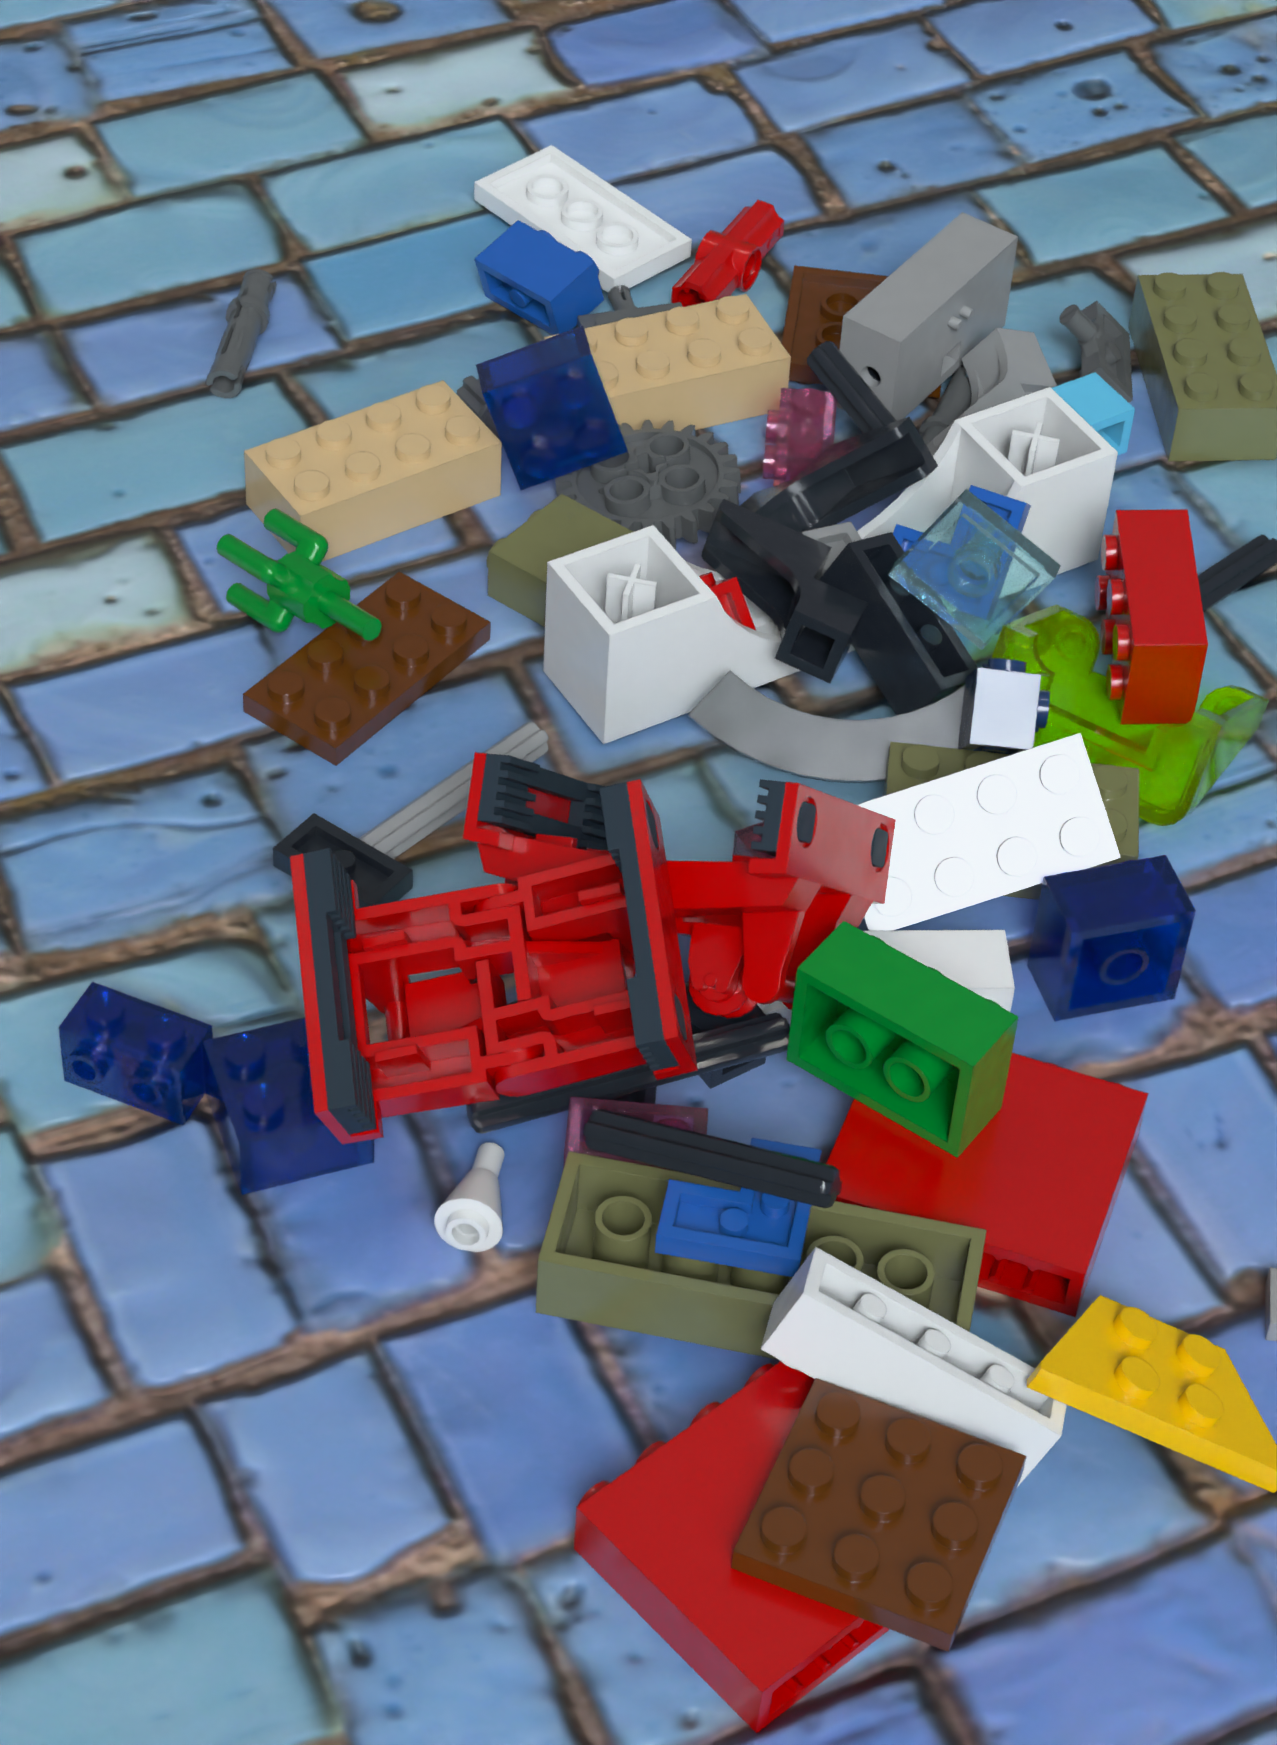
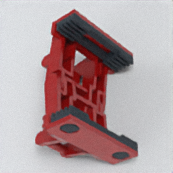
[463,752,896,1018]
[290,779,698,1144]

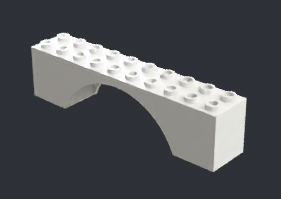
[543,387,1118,744]

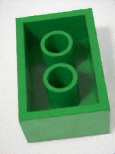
[786,921,1019,1158]

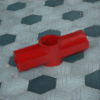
[671,200,785,307]

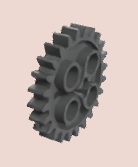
[555,420,741,549]

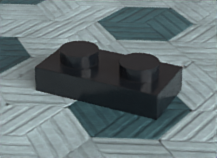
[273,813,413,908]

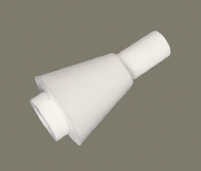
[434,1142,505,1252]

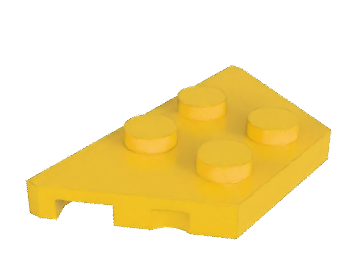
[1027,1295,1277,1493]

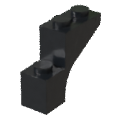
[740,417,938,534]
[701,499,868,683]

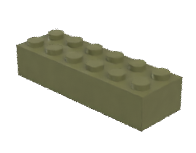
[536,1151,987,1360]

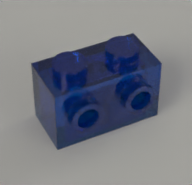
[58,982,216,1125]

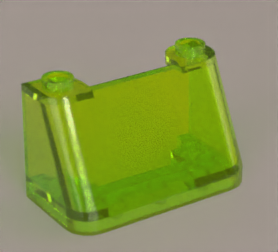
[991,604,1269,826]

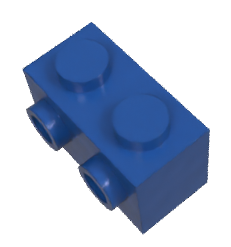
[474,220,604,335]

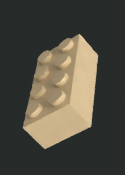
[542,294,791,451]
[244,380,502,562]

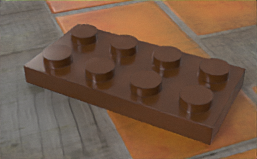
[243,571,491,766]

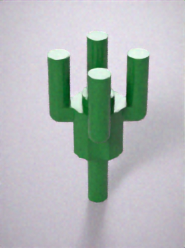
[217,509,382,641]

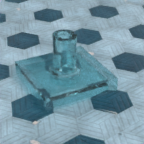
[889,489,1061,650]

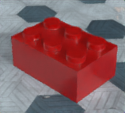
[1095,509,1208,725]

